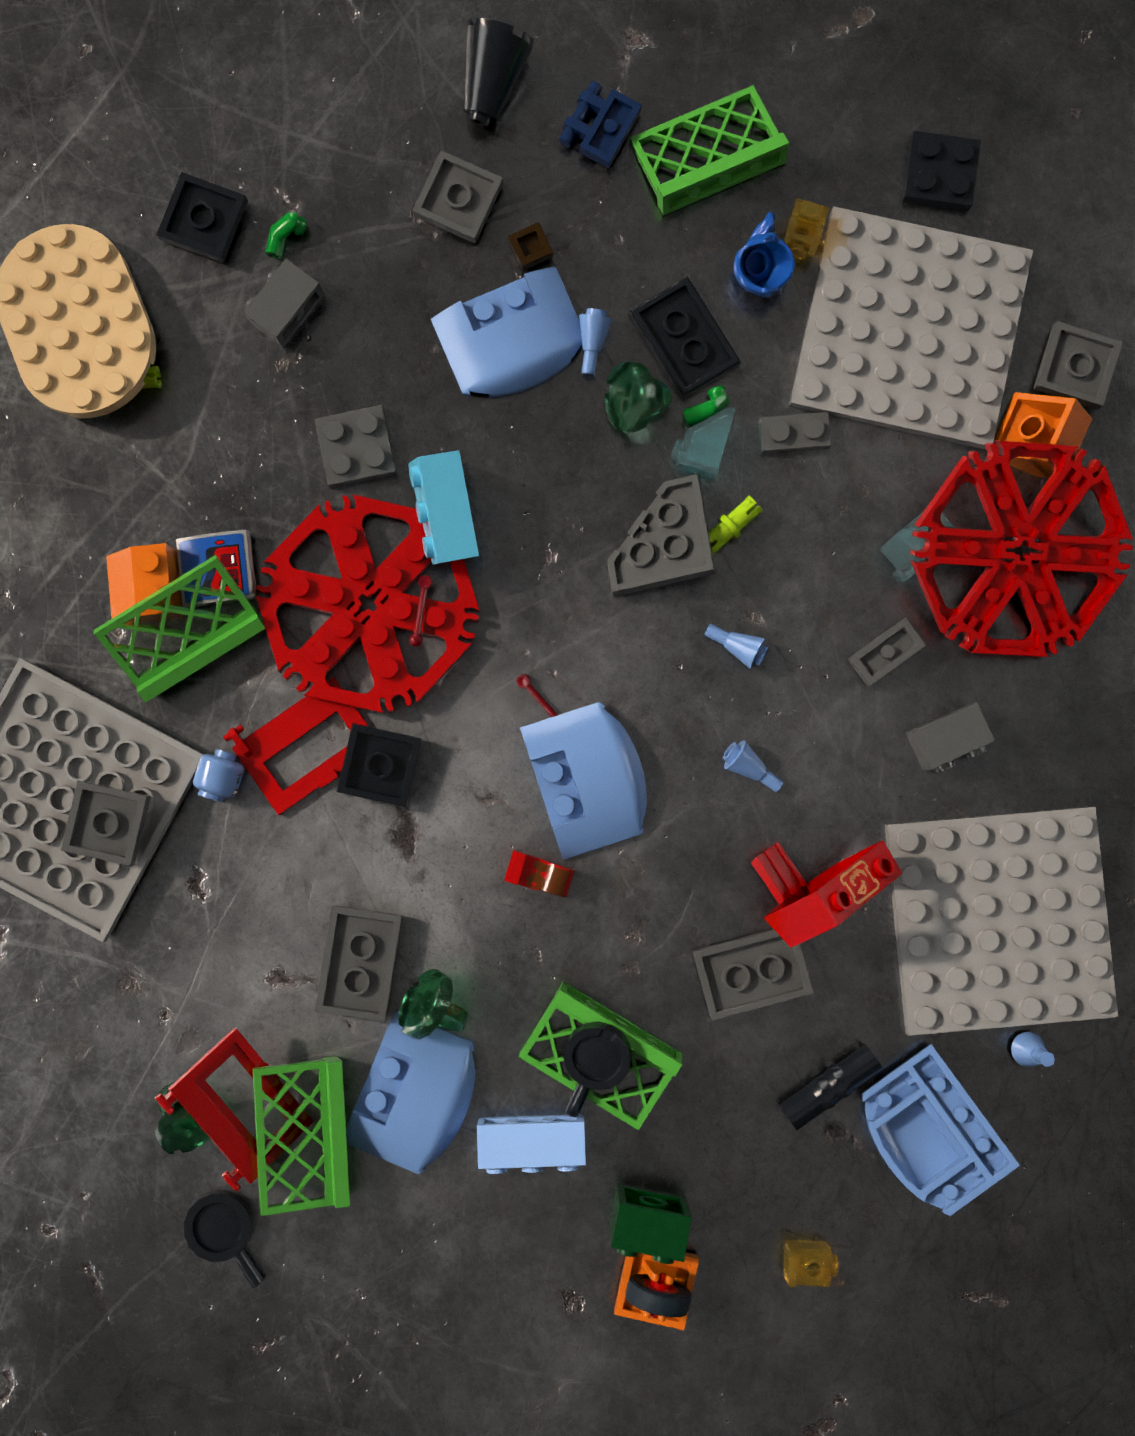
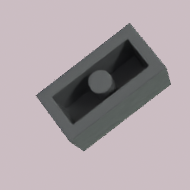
[243,259,324,348]
[906,702,995,774]

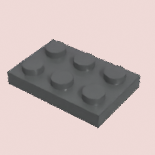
[315,905,403,1022]
[692,929,814,1021]

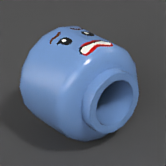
[193,749,244,803]

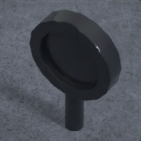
[563,1021,632,1117]
[184,1190,265,1288]

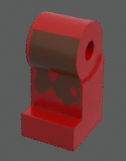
[504,849,575,897]

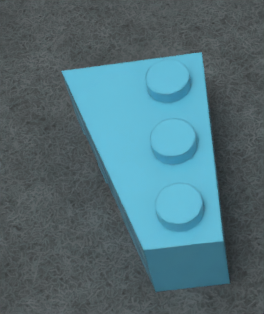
[408,450,479,565]

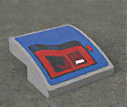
[176,530,257,608]

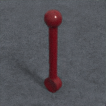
[409,575,433,647]
[516,674,558,717]

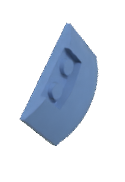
[431,267,582,397]
[520,702,647,860]
[346,1009,476,1174]
[862,1044,1020,1216]

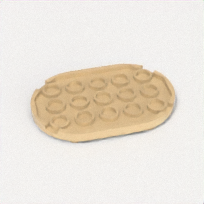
[0,224,156,418]

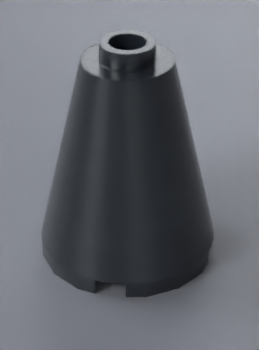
[464,18,534,126]

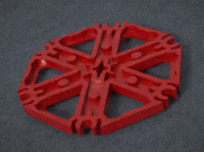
[910,440,1133,657]
[256,494,480,714]

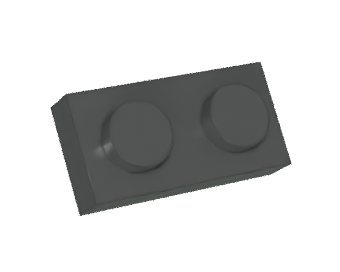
[758,412,831,454]
[847,617,926,687]

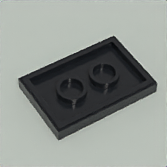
[629,276,741,400]

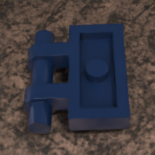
[559,81,642,169]

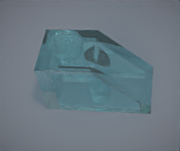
[671,407,736,482]

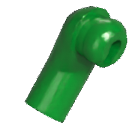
[265,212,307,259]
[683,385,730,426]

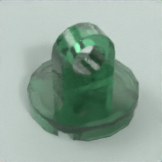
[604,362,672,432]
[398,969,468,1040]
[155,1082,210,1154]

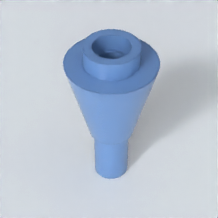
[579,308,613,375]
[705,624,769,670]
[723,740,783,792]
[1011,1032,1055,1067]

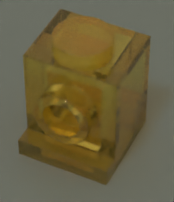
[783,198,830,259]
[783,1240,838,1287]

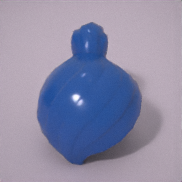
[734,212,795,298]

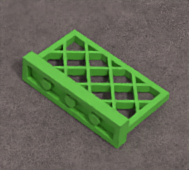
[630,85,789,216]
[94,555,265,703]
[518,981,683,1130]
[253,1056,350,1216]

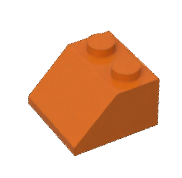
[993,392,1092,478]
[106,543,183,623]

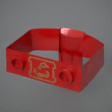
[751,840,903,948]

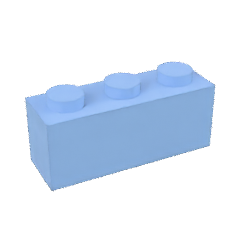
[477,1114,586,1174]

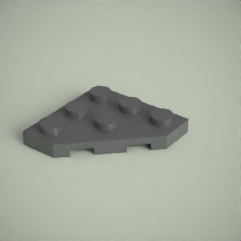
[607,474,716,597]

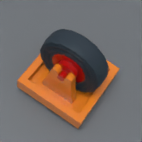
[614,1252,699,1330]

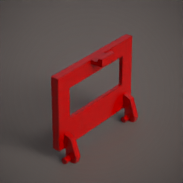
[223,677,369,815]
[155,1028,314,1191]

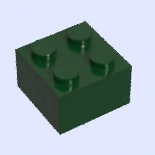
[609,1184,692,1264]

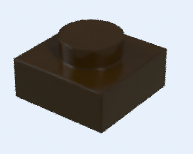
[508,222,553,271]

